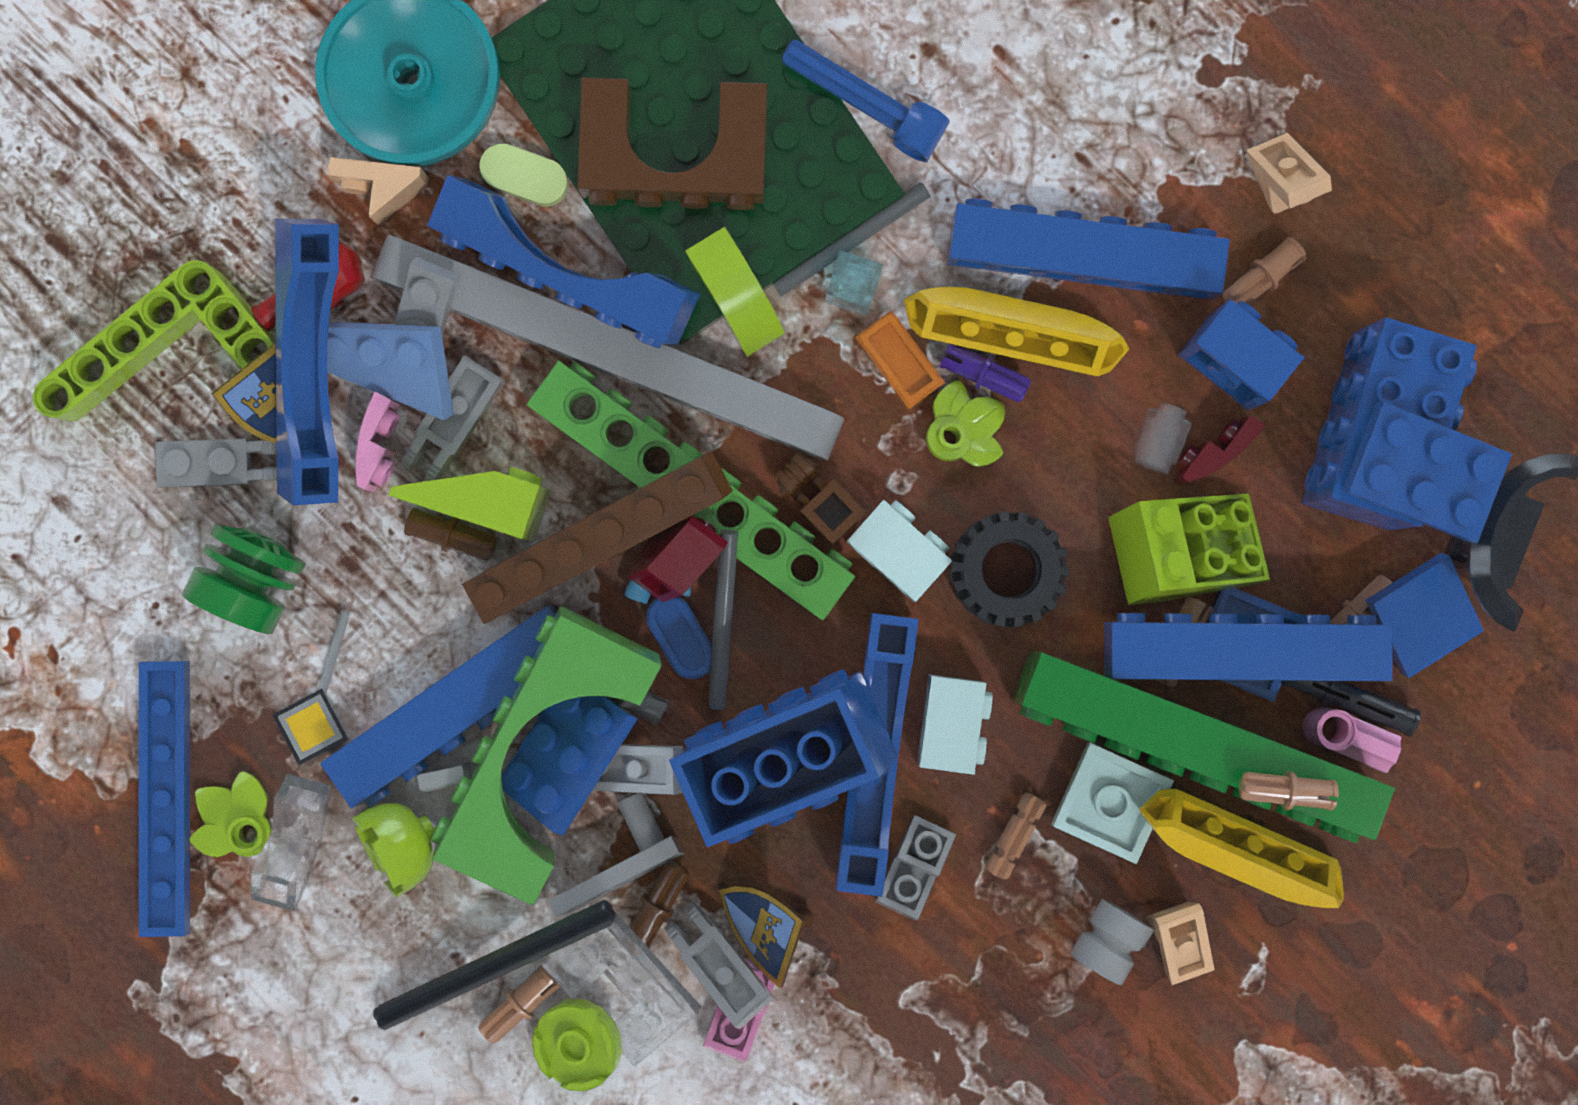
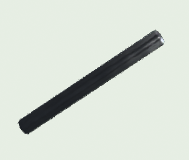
[373,900,616,1030]

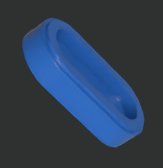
[646,597,712,679]

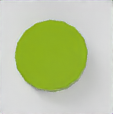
[532,999,622,1091]

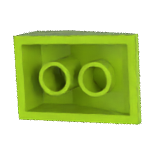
[388,466,551,542]

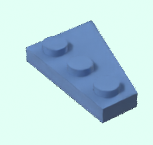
[327,322,454,420]

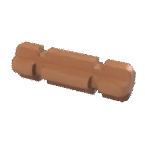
[986,793,1046,880]

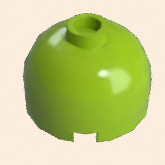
[352,803,434,898]

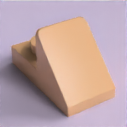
[1246,133,1332,214]
[327,157,429,225]
[1146,902,1215,985]

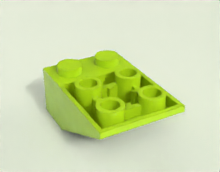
[1108,494,1270,605]

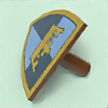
[211,343,277,444]
[719,885,813,988]

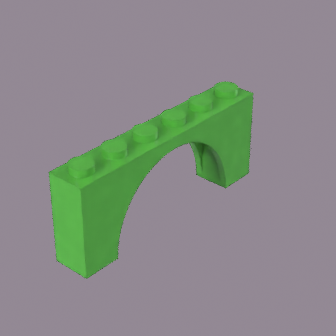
[430,606,662,905]

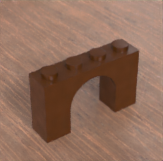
[578,78,767,210]

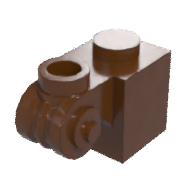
[774,453,866,546]

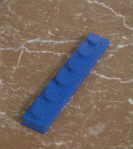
[139,661,190,937]

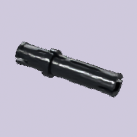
[1282,680,1421,737]

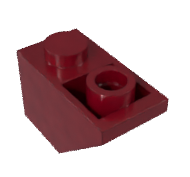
[627,516,728,603]

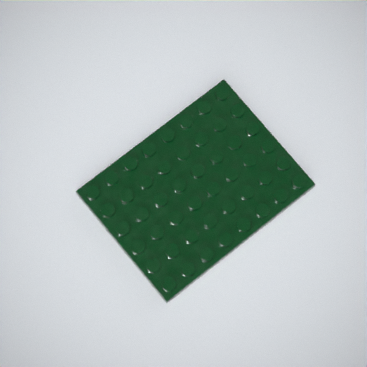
[491,0,905,346]

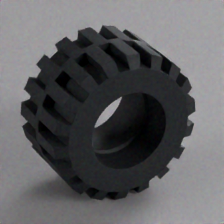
[949,511,1069,627]

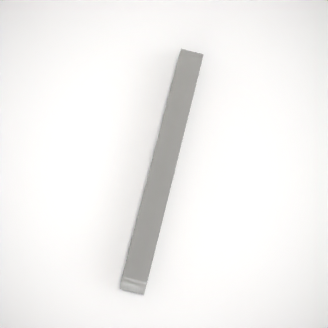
[370,235,845,461]

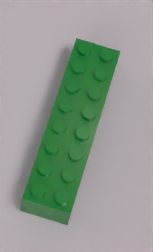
[1011,650,1395,844]

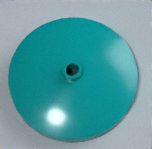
[315,0,500,167]

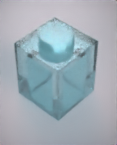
[825,251,884,316]

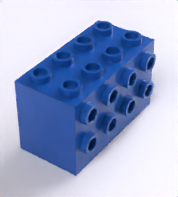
[1301,317,1477,530]
[669,669,897,847]

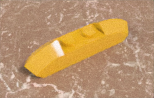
[903,287,1129,376]
[1139,789,1344,908]

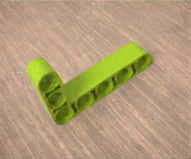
[32,260,276,422]

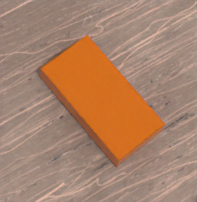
[855,310,945,410]

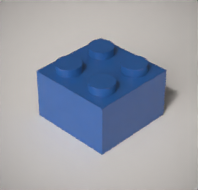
[1177,299,1305,411]

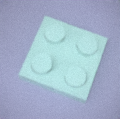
[1051,742,1174,864]

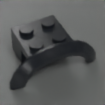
[1445,453,1578,632]

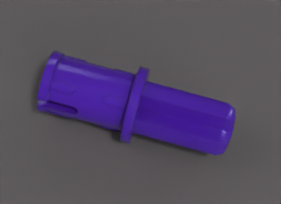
[940,344,1031,402]

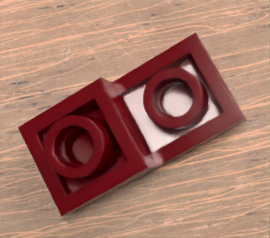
[1173,415,1266,485]

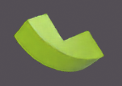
[685,227,785,357]

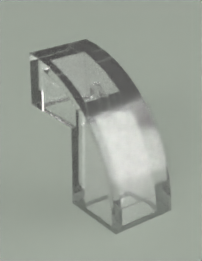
[251,774,331,911]

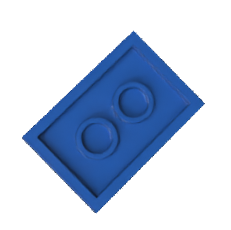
[1342,402,1512,543]
[501,696,638,836]

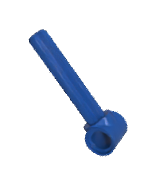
[781,40,950,162]

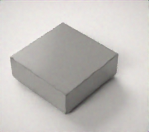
[417,762,472,792]

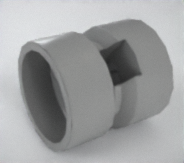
[1070,898,1154,986]

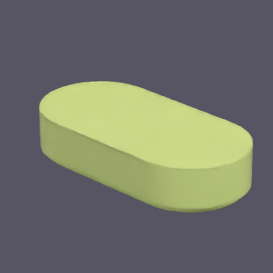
[479,144,569,207]

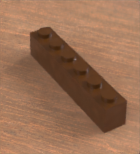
[462,451,733,624]

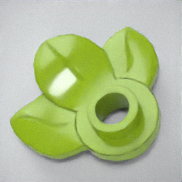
[926,380,1005,467]
[189,771,272,857]

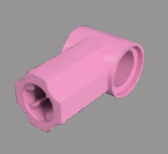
[1302,706,1402,773]

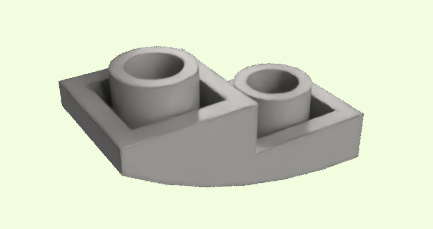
[874,816,956,921]

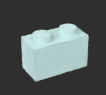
[846,500,952,602]
[917,674,993,775]

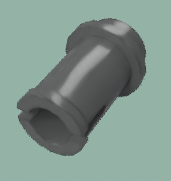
[610,691,669,726]

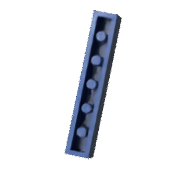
[947,198,1230,300]
[320,605,557,809]
[1104,613,1392,681]

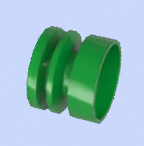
[182,523,306,634]

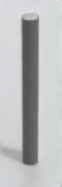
[772,182,930,297]
[708,530,738,710]

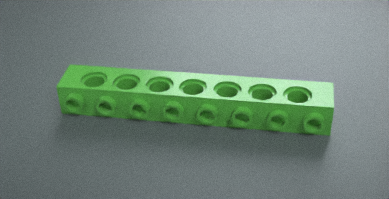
[526,360,855,621]

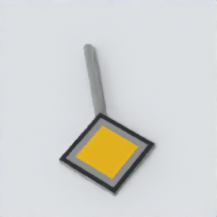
[273,610,350,766]

